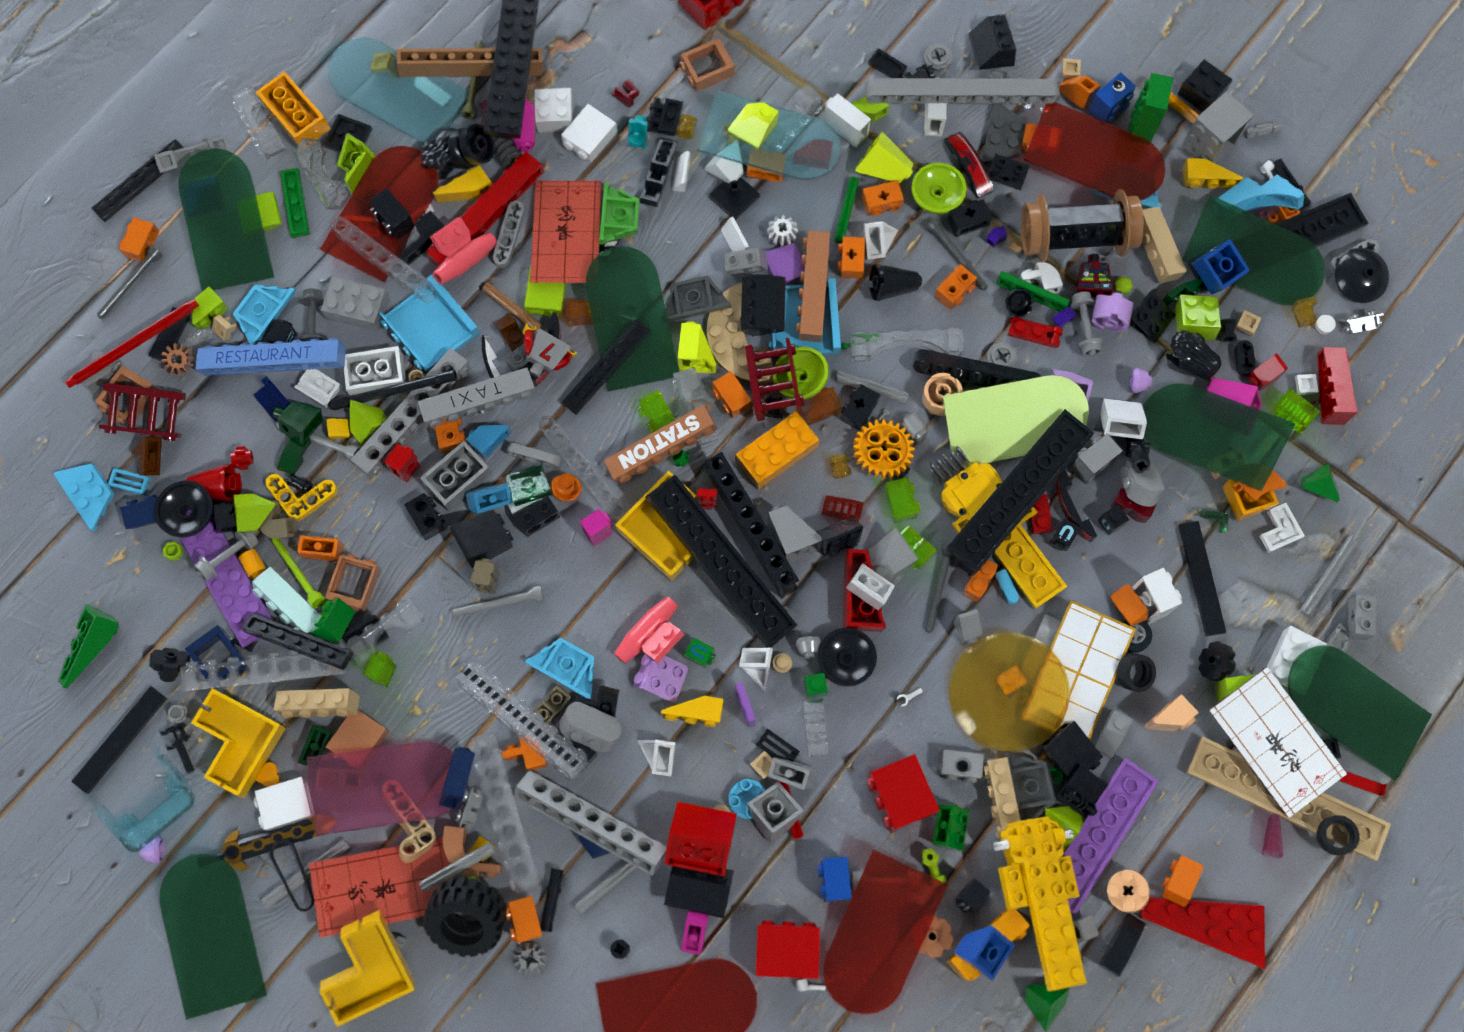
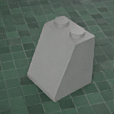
[768,505,823,562]

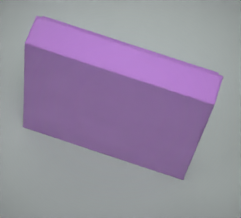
[767,242,805,284]
[735,682,756,727]

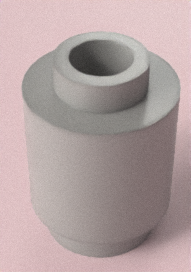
[901,413,928,442]

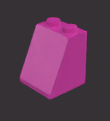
[1199,377,1262,436]

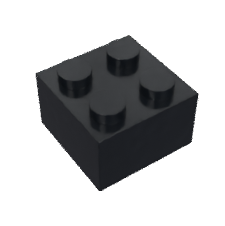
[1177,59,1233,112]
[369,188,414,240]

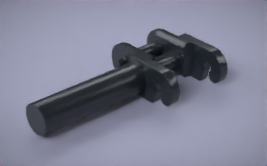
[160,724,195,774]

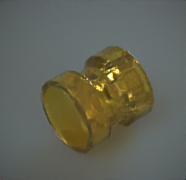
[676,114,697,139]
[829,454,852,479]

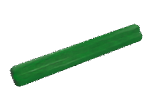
[834,176,859,243]

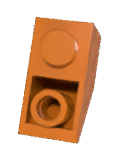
[1058,75,1100,109]

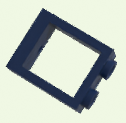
[185,625,249,689]
[439,747,475,810]

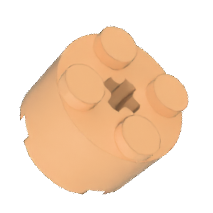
[922,373,962,416]
[1107,870,1150,913]

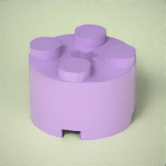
[1092,293,1133,332]

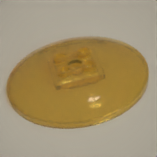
[949,633,1070,752]

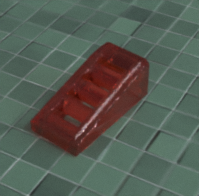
[821,495,864,522]

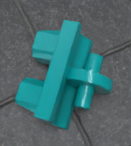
[628,115,648,149]

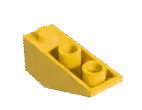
[1183,158,1243,189]
[433,165,492,203]
[661,696,724,727]

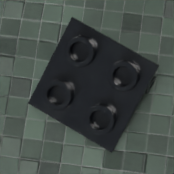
[1130,290,1176,342]
[1057,764,1108,817]

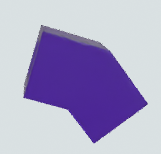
[985,226,1007,248]
[1052,306,1076,328]

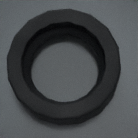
[1117,653,1156,692]
[1316,815,1360,855]

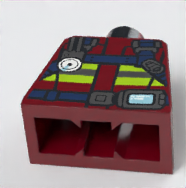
[1075,254,1114,297]

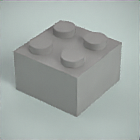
[1071,434,1123,485]

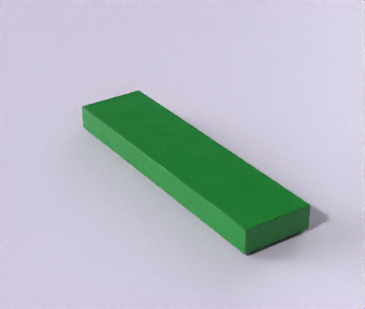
[280,168,310,238]
[996,271,1069,312]

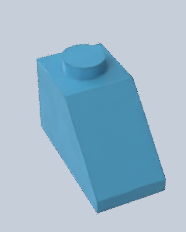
[466,425,511,459]
[465,484,513,514]

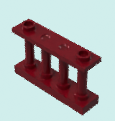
[745,337,805,421]
[99,383,186,441]

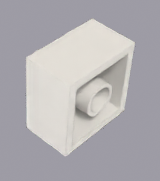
[535,88,573,132]

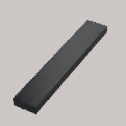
[92,139,184,222]
[562,318,651,415]
[1178,521,1227,637]
[242,613,354,670]
[71,686,168,794]

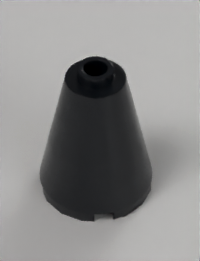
[869,264,922,301]

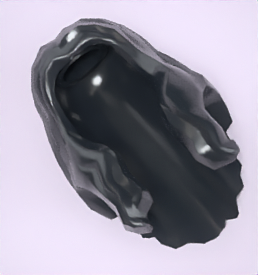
[420,128,457,180]
[1166,330,1221,379]

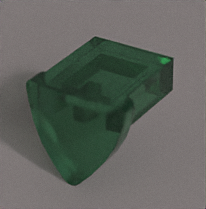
[1200,509,1229,533]

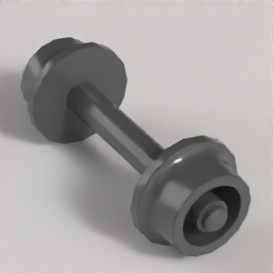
[299,288,325,342]

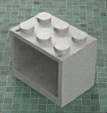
[1182,91,1254,163]

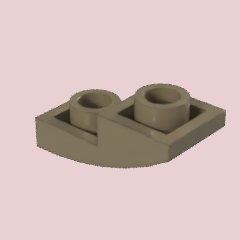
[530,685,573,728]

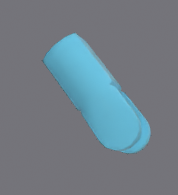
[994,569,1019,605]

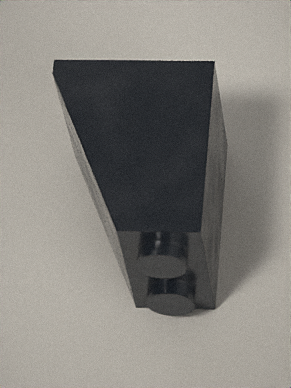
[449,510,514,569]
[1037,720,1103,781]

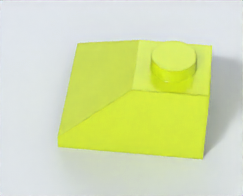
[727,102,779,149]

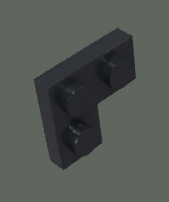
[323,114,372,153]
[577,685,620,718]

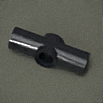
[1126,437,1151,473]

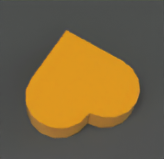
[255,762,281,787]

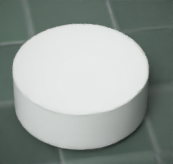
[1315,315,1336,334]

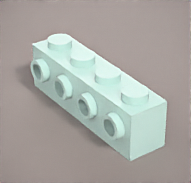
[252,567,320,636]

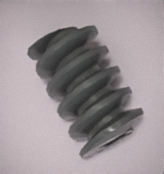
[492,136,522,166]
[928,446,971,485]

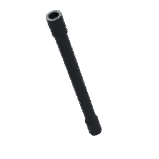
[330,369,457,411]

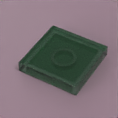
[505,463,552,507]

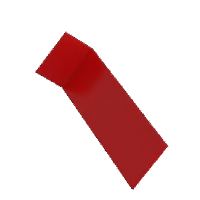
[1339,771,1387,796]

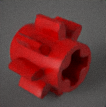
[231,446,254,470]

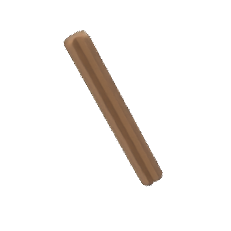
[482,282,542,333]

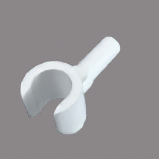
[1260,161,1274,180]
[897,688,923,707]
[796,979,826,991]

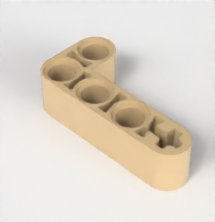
[381,780,435,863]

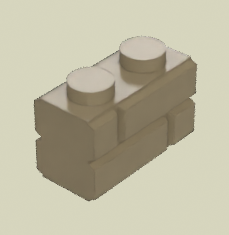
[470,558,500,594]

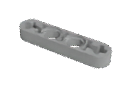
[493,201,525,268]

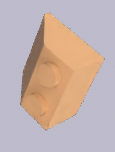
[1144,694,1199,731]

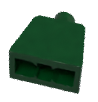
[273,401,323,445]

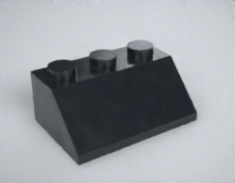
[969,15,1016,70]
[741,274,786,337]
[664,866,734,918]

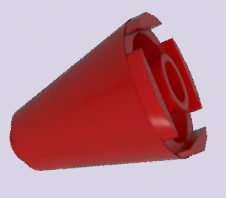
[186,464,242,502]

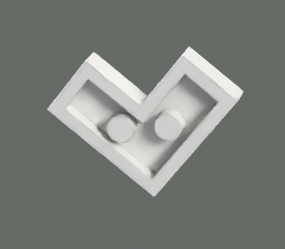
[1259,503,1305,553]

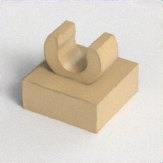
[212,315,237,342]

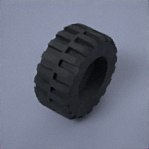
[423,877,507,957]

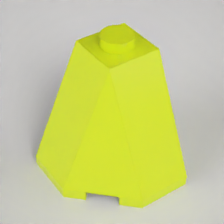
[855,132,913,183]
[678,321,716,374]

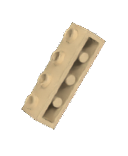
[1142,206,1187,283]
[274,688,360,718]
[983,757,1021,841]

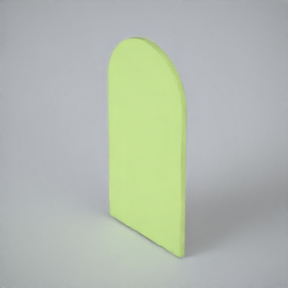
[942,375,1089,468]

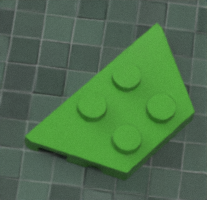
[599,182,640,245]

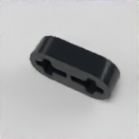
[1234,340,1256,377]

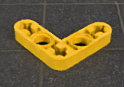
[266,474,338,521]

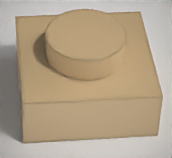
[1061,58,1081,78]
[1235,310,1261,336]
[750,751,773,780]

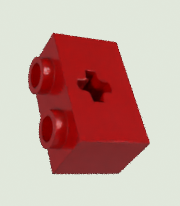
[384,443,420,483]

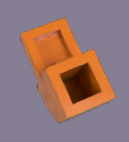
[501,738,548,771]

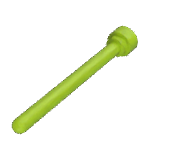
[271,538,325,609]

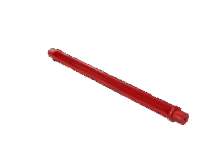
[65,299,199,388]

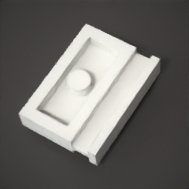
[294,369,342,408]

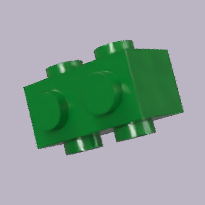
[932,804,969,851]

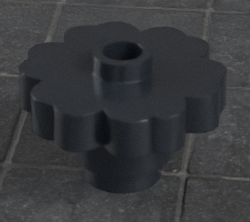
[1198,641,1236,682]
[149,648,191,682]

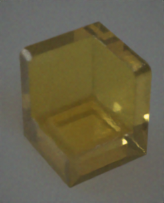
[1291,296,1317,327]

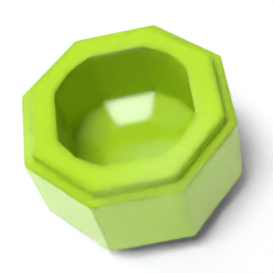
[1113,276,1133,295]
[163,541,184,561]

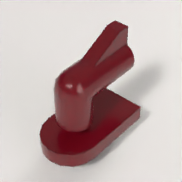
[612,79,640,108]

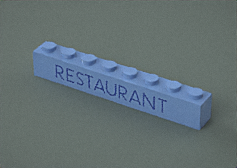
[196,338,346,376]

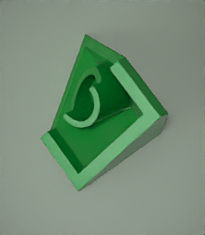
[1301,463,1340,503]
[1025,984,1069,1032]

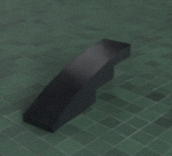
[640,137,678,207]

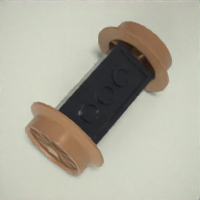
[1021,189,1144,262]

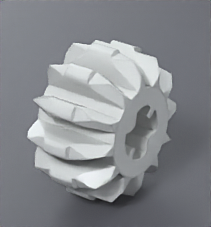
[767,215,798,247]

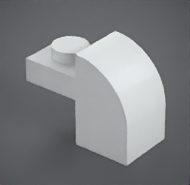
[1019,262,1063,294]

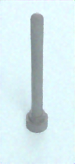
[276,422,360,460]
[451,585,544,616]

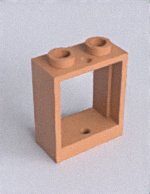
[679,38,735,92]
[95,366,157,425]
[325,554,381,613]

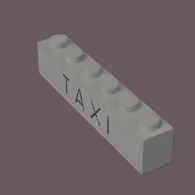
[417,368,535,428]

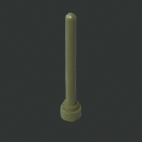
[462,41,483,119]

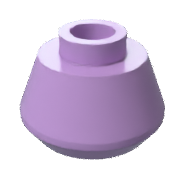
[1130,368,1152,393]
[140,836,165,864]

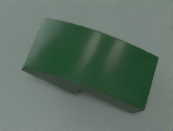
[1163,279,1203,306]
[277,438,311,475]

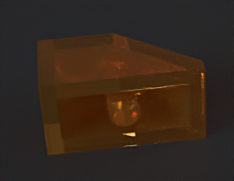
[565,299,606,327]
[805,387,842,426]

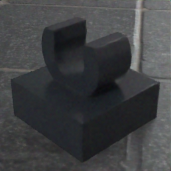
[764,396,784,419]

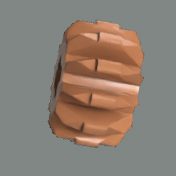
[161,343,194,375]

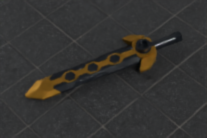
[198,814,337,871]

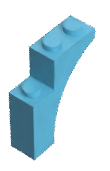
[1214,175,1304,222]

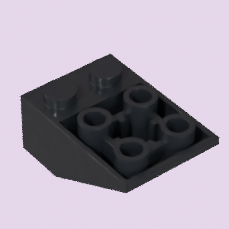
[816,517,863,557]

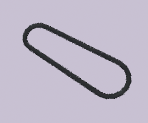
[270,839,315,912]

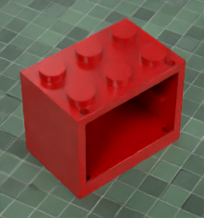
[678,0,744,30]
[866,754,940,833]
[664,801,737,876]
[755,920,820,979]

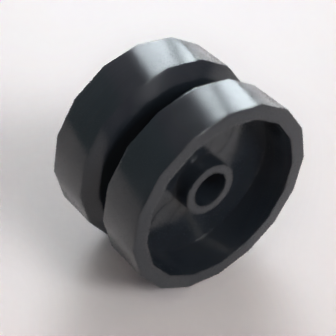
[448,124,494,169]

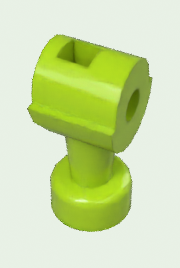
[920,848,947,888]

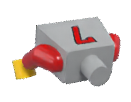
[523,323,577,378]

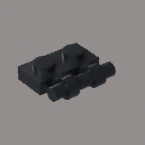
[646,97,683,136]

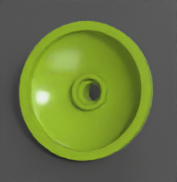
[911,163,967,214]
[773,347,829,400]

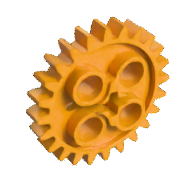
[852,419,915,480]

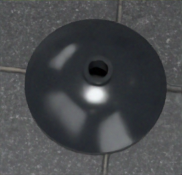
[1335,248,1389,304]
[154,481,214,538]
[818,628,877,687]

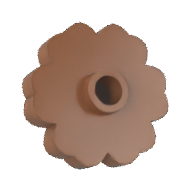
[912,914,954,958]

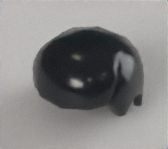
[1005,288,1034,318]

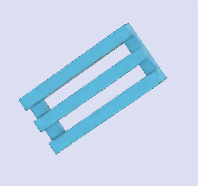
[108,468,152,496]

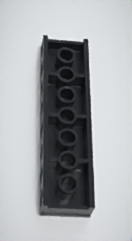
[705,452,799,599]

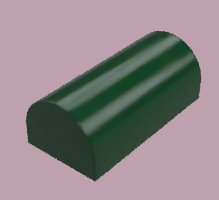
[298,725,332,769]

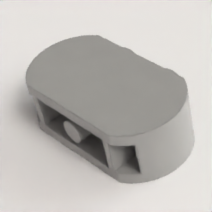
[1120,458,1164,507]
[559,702,622,753]

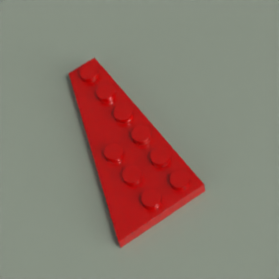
[1140,897,1265,969]

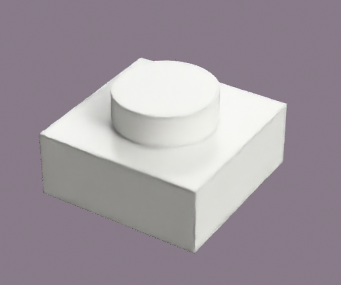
[1295,374,1318,395]

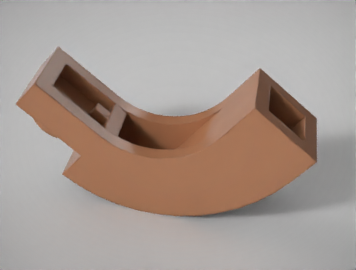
[443,826,503,880]

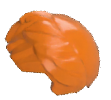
[550,473,582,502]

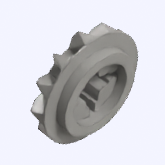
[924,44,952,71]
[987,343,1017,367]
[514,943,547,977]

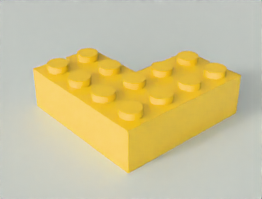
[615,470,697,581]
[191,688,286,799]
[319,910,415,1027]

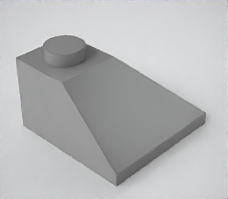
[869,528,919,582]
[747,782,804,844]

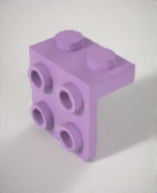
[633,654,688,702]

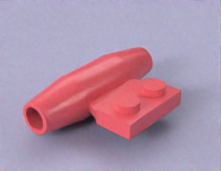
[430,217,497,285]
[614,596,684,664]

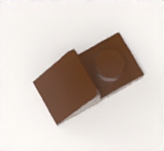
[494,313,524,352]
[131,437,162,475]

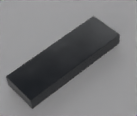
[148,307,191,364]

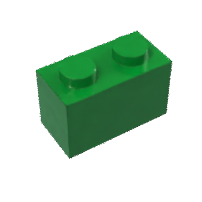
[311,597,356,644]

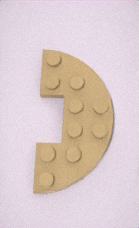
[707,282,774,385]

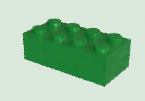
[1127,73,1173,146]

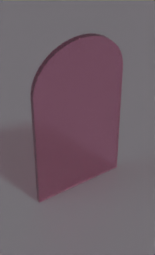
[307,742,454,836]

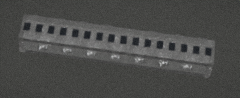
[456,661,588,783]

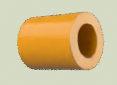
[238,549,267,579]

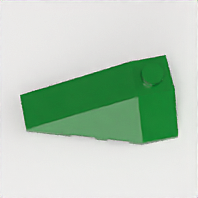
[58,604,119,689]

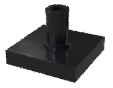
[709,177,760,220]

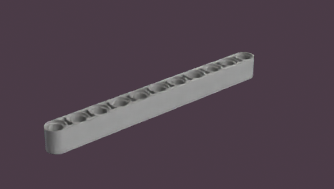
[865,78,1060,103]

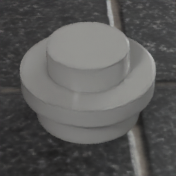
[168,704,188,724]

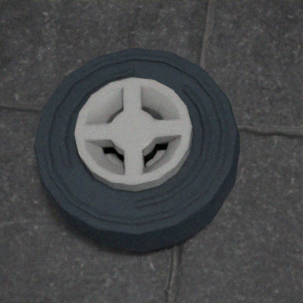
[1122,620,1152,653]

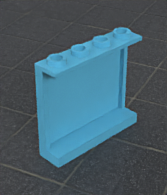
[379,274,480,373]
[769,278,841,358]

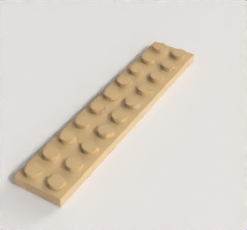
[1186,736,1391,862]

